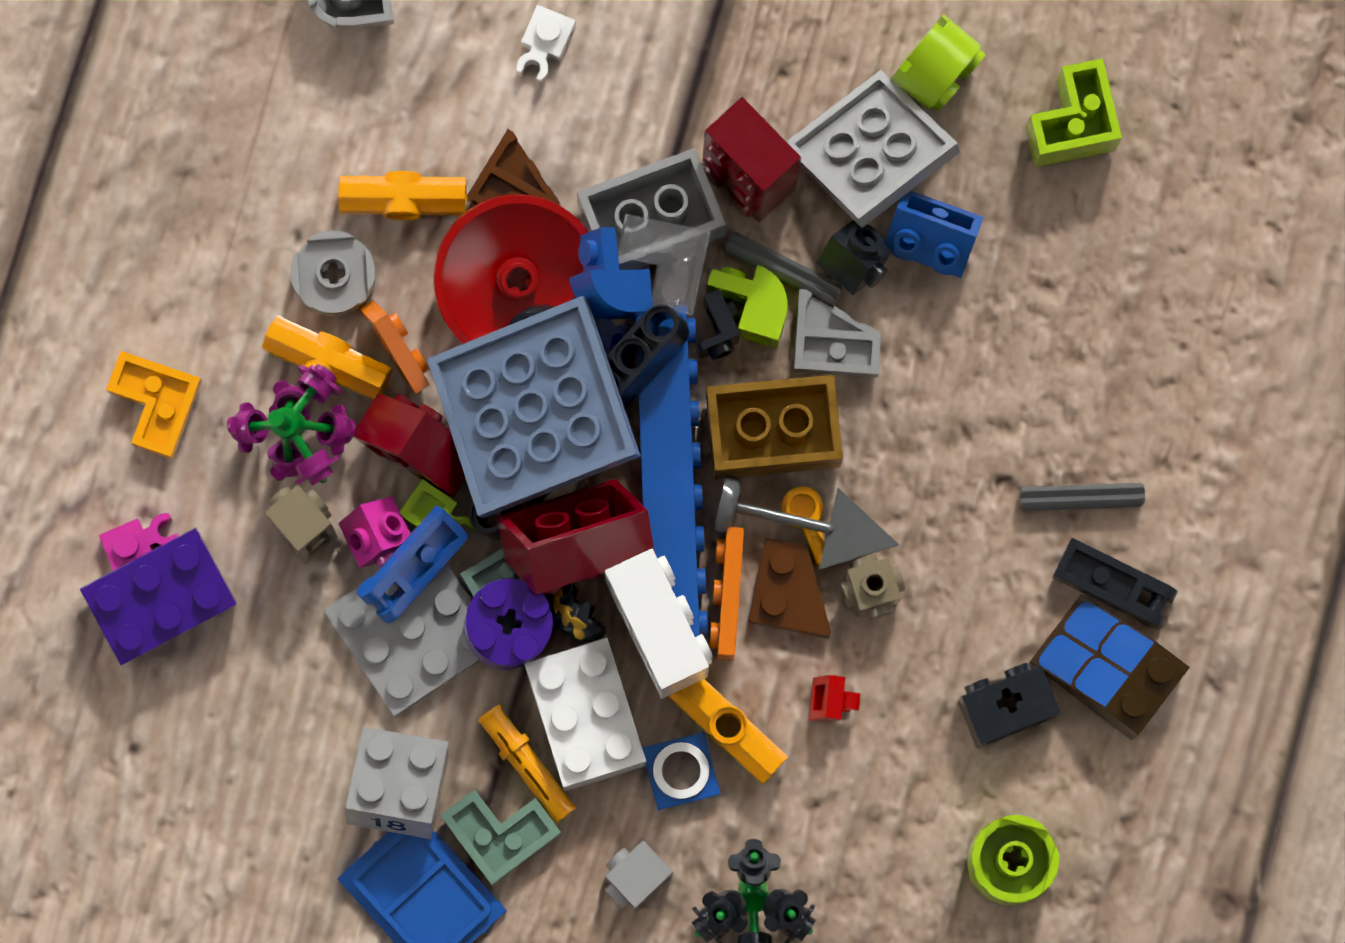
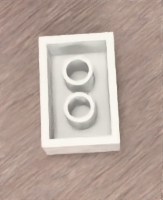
[605,549,713,699]
[525,638,646,792]

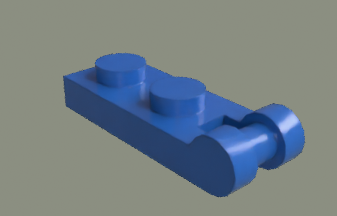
[357,506,470,624]

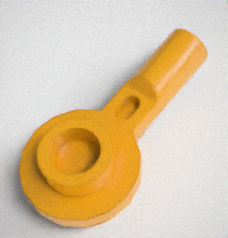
[781,486,825,568]

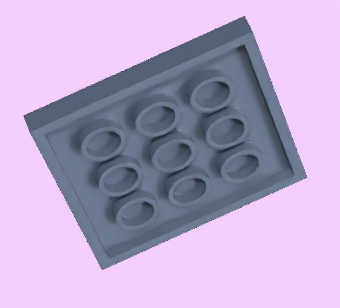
[427,296,641,519]

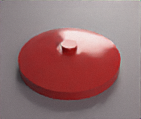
[433,194,595,344]

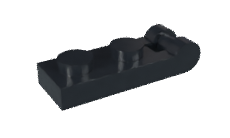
[1052,538,1178,630]

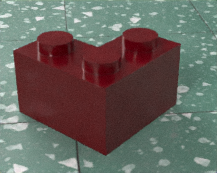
[353,393,466,497]

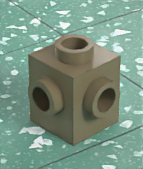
[840,554,905,620]

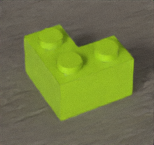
[1025,58,1122,168]

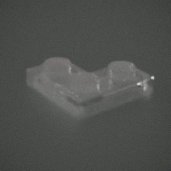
[618,214,711,315]

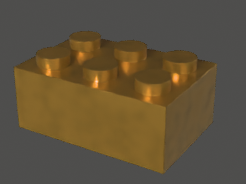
[705,375,843,479]

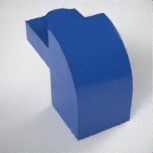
[569,227,653,319]

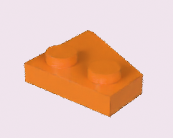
[359,300,430,394]

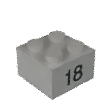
[345,727,449,839]

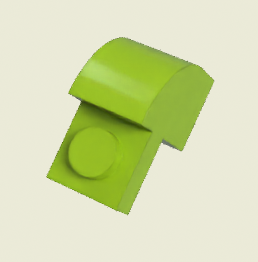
[706,265,788,349]

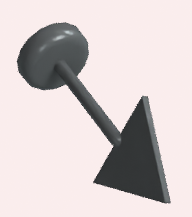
[714,475,899,570]

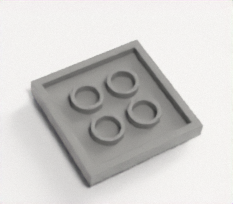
[787,70,960,228]
[323,563,480,718]

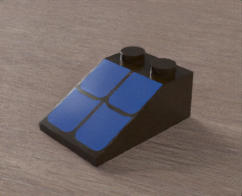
[1029,595,1190,741]

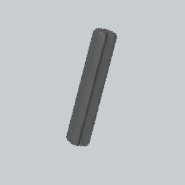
[724,232,842,306]
[1019,483,1145,511]

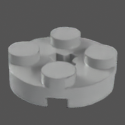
[291,231,376,316]

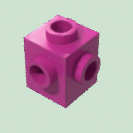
[338,496,410,568]

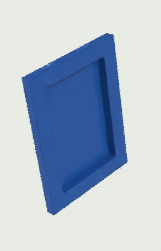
[337,831,507,943]

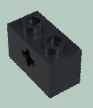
[958,662,1061,748]

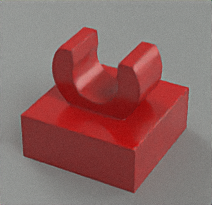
[809,675,861,722]

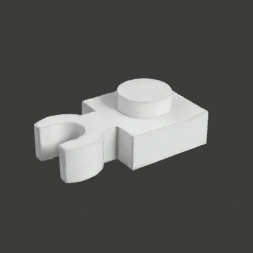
[516,5,576,85]

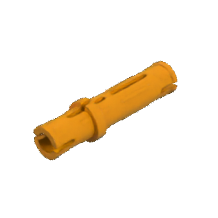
[478,704,577,824]

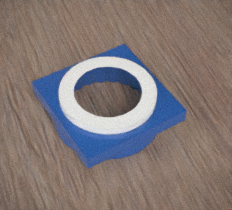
[642,732,720,811]

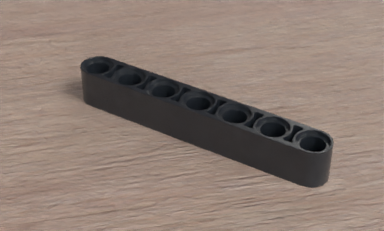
[469,304,689,540]

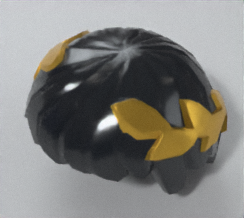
[549,583,606,642]

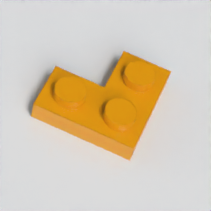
[106,351,202,460]

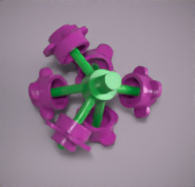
[227,364,356,486]

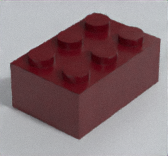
[702,97,801,223]
[497,479,655,595]

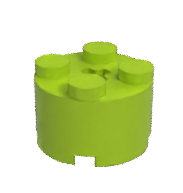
[890,14,986,112]
[967,815,1059,906]

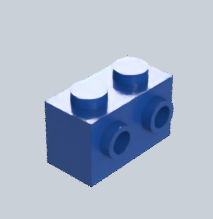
[884,191,984,278]

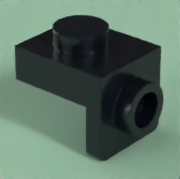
[697,289,740,360]

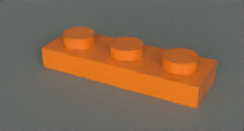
[709,527,744,661]

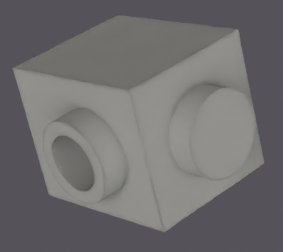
[605,841,673,910]

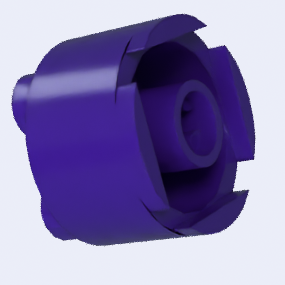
[464,579,553,670]

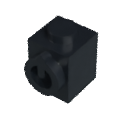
[816,220,893,295]

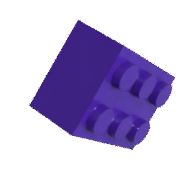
[80,527,237,665]

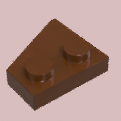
[466,129,560,205]
[748,538,831,639]

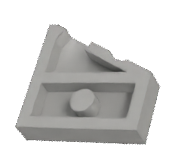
[794,289,881,378]

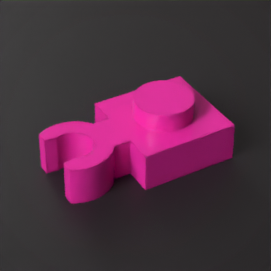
[99,513,179,570]

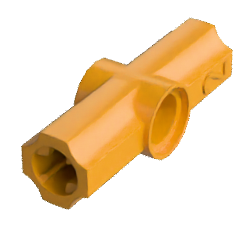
[338,171,467,221]
[261,316,393,401]
[668,679,788,785]

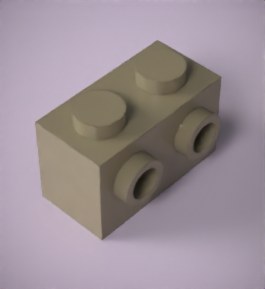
[265,485,338,564]

